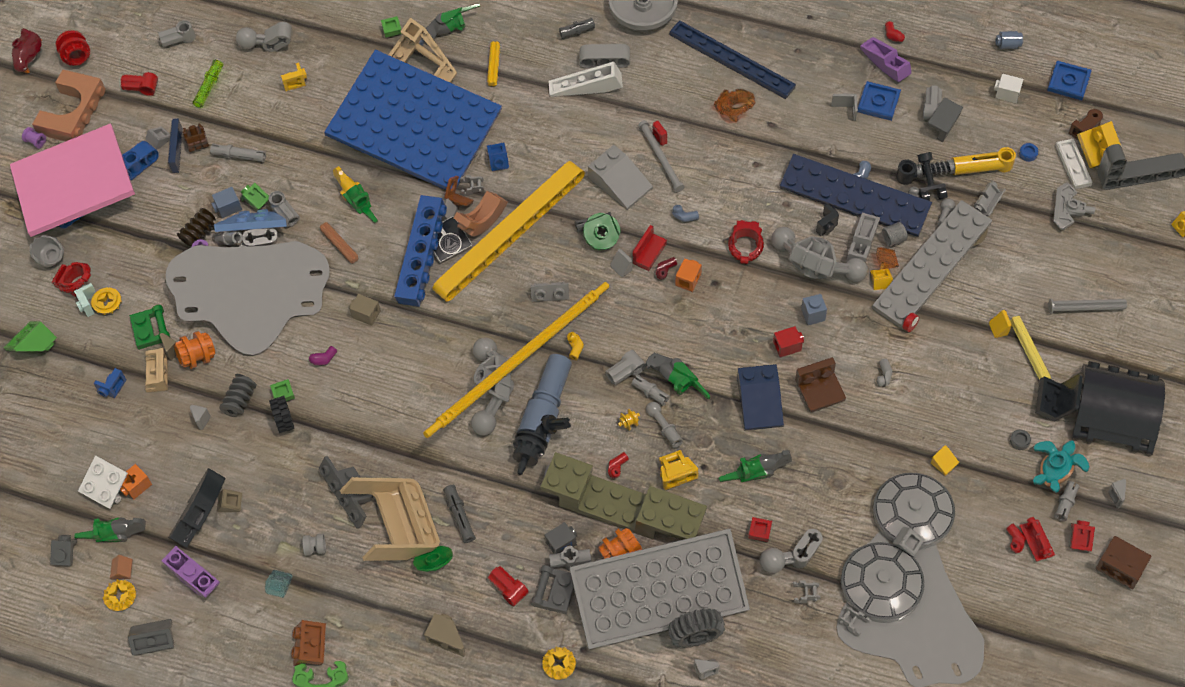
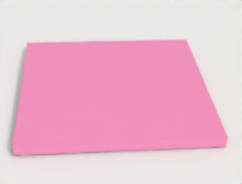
[10,123,135,237]

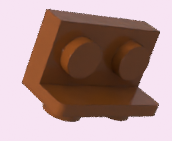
[291,620,326,666]

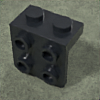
[1035,374,1083,422]

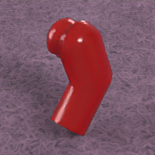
[885,21,905,43]
[1006,523,1025,553]

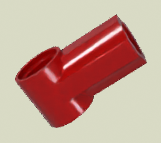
[121,72,158,96]
[488,566,529,607]

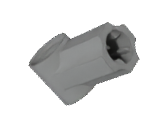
[158,20,196,47]
[923,86,942,120]
[269,191,300,227]
[605,350,646,386]

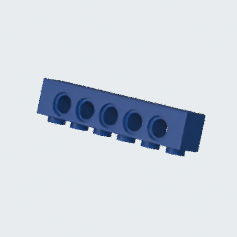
[394,195,447,307]

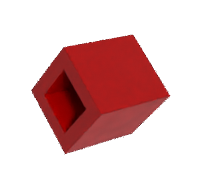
[773,326,804,358]

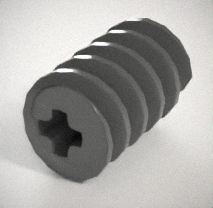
[219,374,257,417]

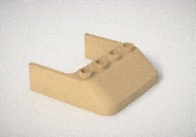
[340,477,440,561]

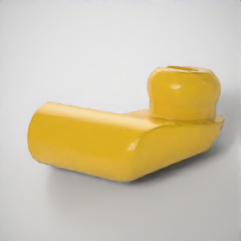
[567,332,584,360]

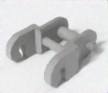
[460,175,484,196]
[792,581,821,603]
[838,607,870,636]

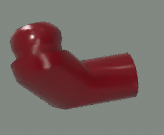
[655,257,677,280]

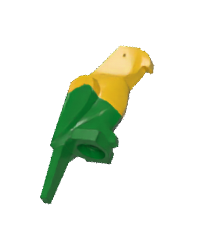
[333,166,378,223]

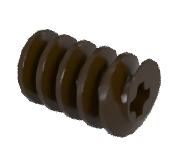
[176,208,216,247]

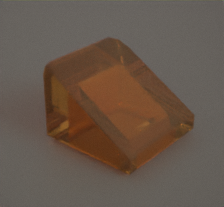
[876,247,899,269]

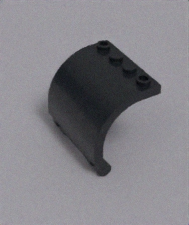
[1072,361,1165,455]

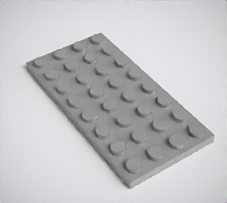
[569,529,750,649]

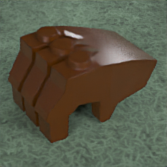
[183,123,209,152]

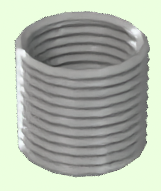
[882,222,908,247]

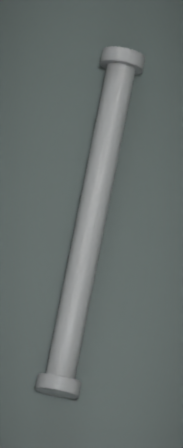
[638,120,685,192]

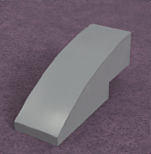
[846,213,880,263]

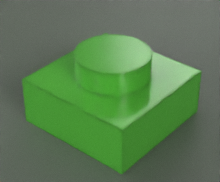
[381,16,402,38]
[270,379,295,401]

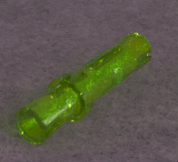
[192,59,223,108]

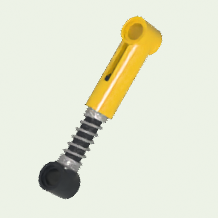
[896,147,1016,185]

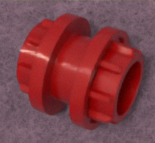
[55,30,90,66]

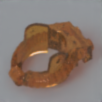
[714,89,756,122]

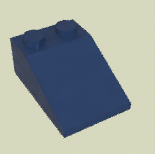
[737,364,784,431]

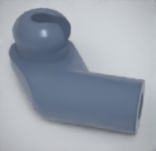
[853,161,871,179]
[672,205,699,222]

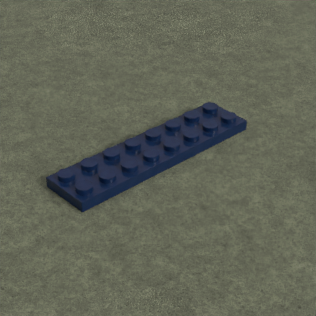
[780,154,932,237]

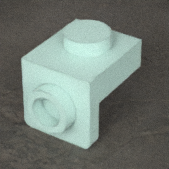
[74,283,96,317]

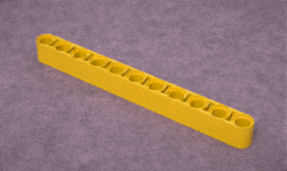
[432,161,585,302]

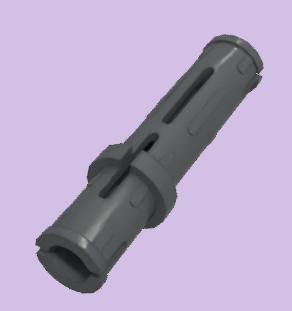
[443,485,476,543]

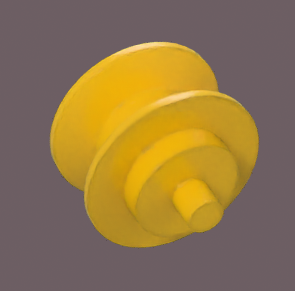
[618,409,640,431]

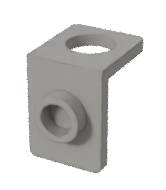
[831,93,858,121]

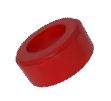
[902,312,919,332]

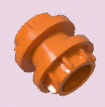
[174,331,215,369]
[599,528,642,558]

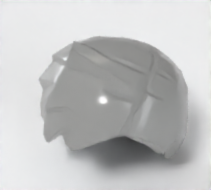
[29,235,64,267]

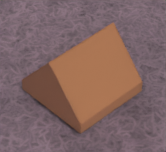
[110,555,133,579]

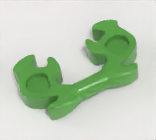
[292,661,349,687]

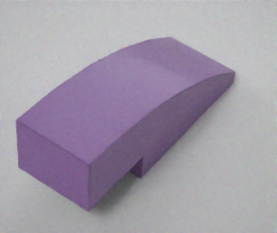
[860,37,911,82]

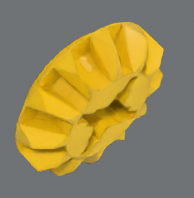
[91,287,122,315]
[103,579,136,611]
[542,646,576,680]

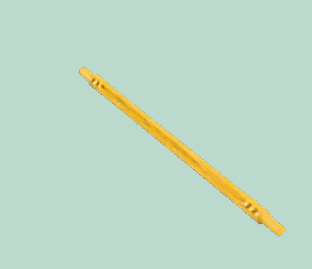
[423,282,609,438]

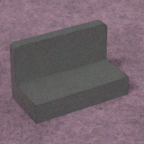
[928,98,963,142]
[128,619,175,655]

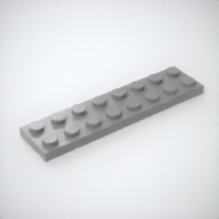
[872,200,992,330]

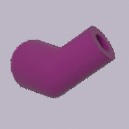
[309,346,338,365]

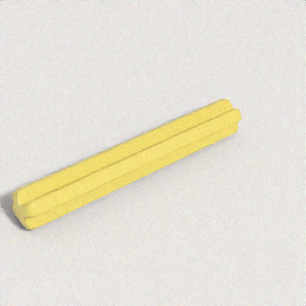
[1010,316,1051,380]

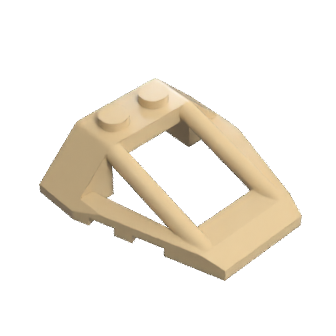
[388,18,457,83]

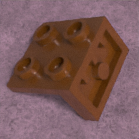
[795,357,846,412]
[1095,536,1151,589]

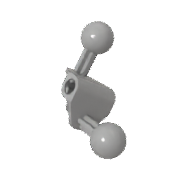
[772,227,868,282]
[471,337,514,435]

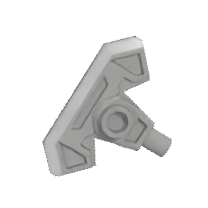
[1053,183,1095,230]

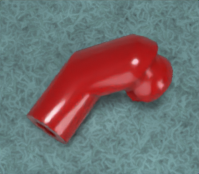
[608,452,629,478]

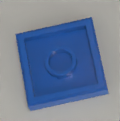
[1047,61,1092,100]
[857,81,901,121]

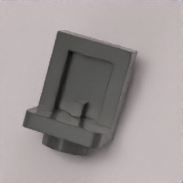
[50,535,77,566]

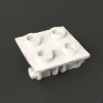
[78,456,128,509]

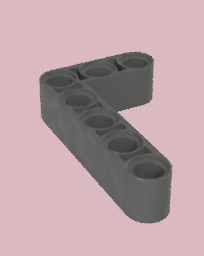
[1097,144,1185,190]

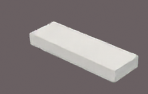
[1055,138,1093,189]

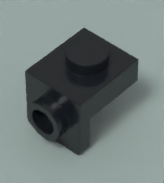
[816,203,839,237]

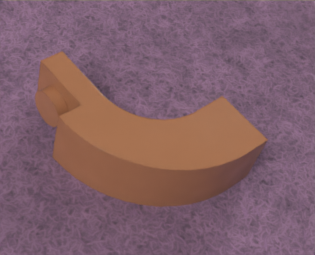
[453,191,508,236]

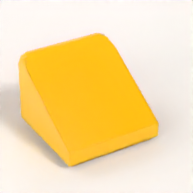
[870,269,893,290]
[989,310,1012,338]
[931,445,959,476]

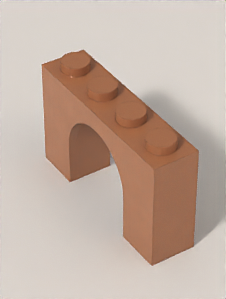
[32,69,105,142]

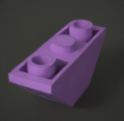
[162,546,220,598]

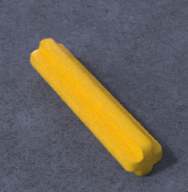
[487,41,500,87]

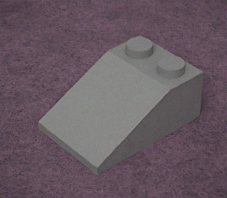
[588,145,653,210]

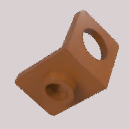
[444,176,474,206]

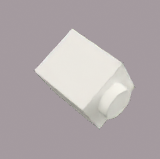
[994,74,1023,103]

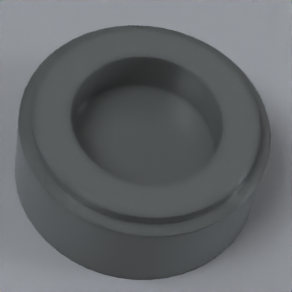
[1010,430,1031,450]

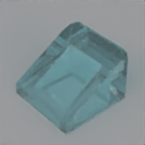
[265,570,293,598]

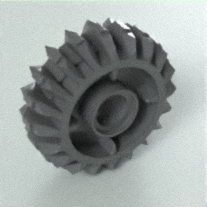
[668,608,725,648]

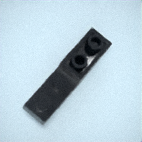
[168,468,226,548]

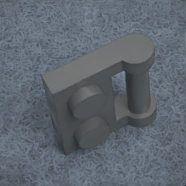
[531,565,574,615]

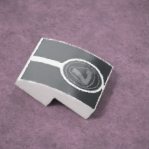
[423,216,472,264]

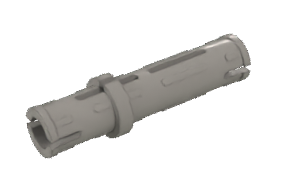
[210,143,266,163]

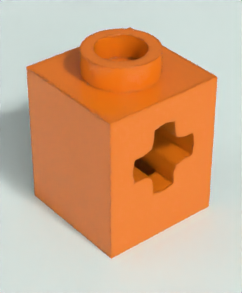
[675,258,702,292]
[120,464,152,500]

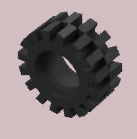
[269,396,295,434]

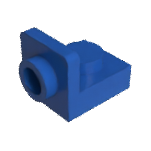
[487,142,509,171]
[94,368,127,398]

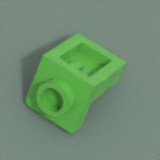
[240,182,269,211]

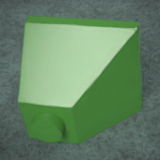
[3,321,57,351]

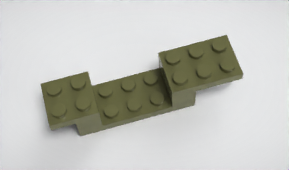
[541,452,707,540]

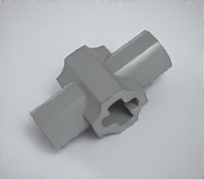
[549,546,591,571]

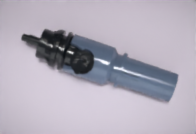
[512,354,572,475]

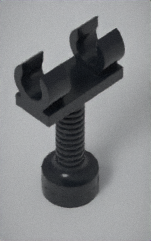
[917,152,948,201]

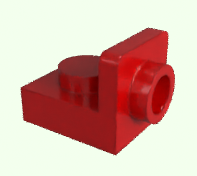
[1070,520,1095,551]

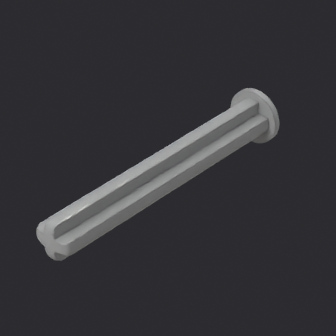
[1048,299,1127,314]

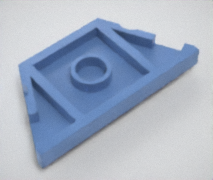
[214,209,287,232]

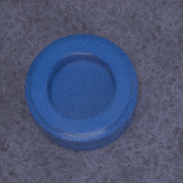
[1019,143,1039,162]

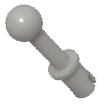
[646,402,683,448]

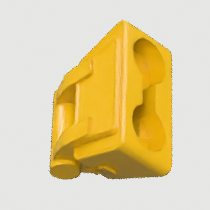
[659,450,699,490]

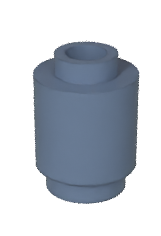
[995,31,1023,49]

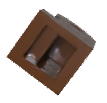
[1068,109,1103,141]

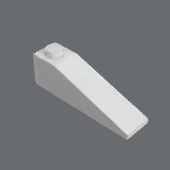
[549,62,623,97]

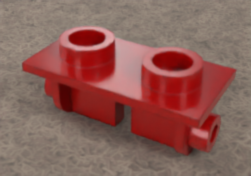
[1019,517,1055,562]

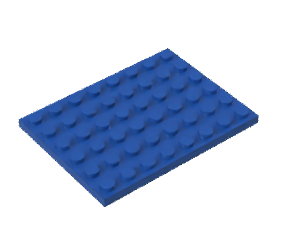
[324,49,502,190]

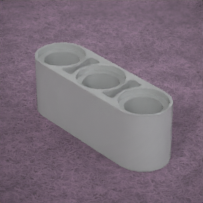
[579,44,630,68]

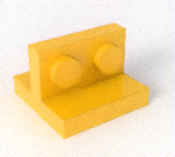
[1077,121,1121,169]

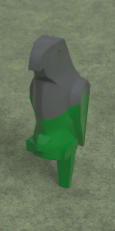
[425,4,480,40]
[646,352,711,399]
[719,450,792,482]
[74,517,146,542]

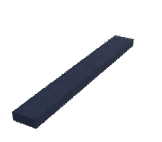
[670,20,796,99]

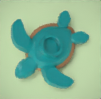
[1033,440,1090,493]

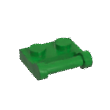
[129,305,171,350]

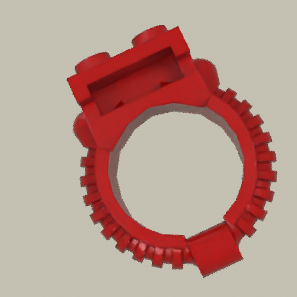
[728,220,764,264]
[52,262,91,297]

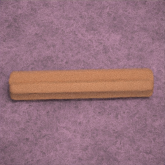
[320,222,359,264]

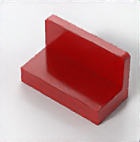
[632,225,667,271]

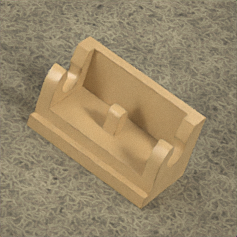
[145,348,168,393]

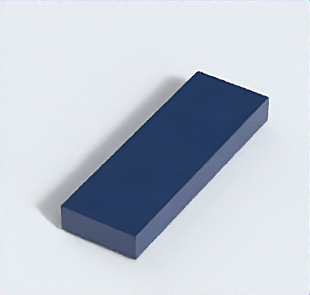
[168,118,183,173]

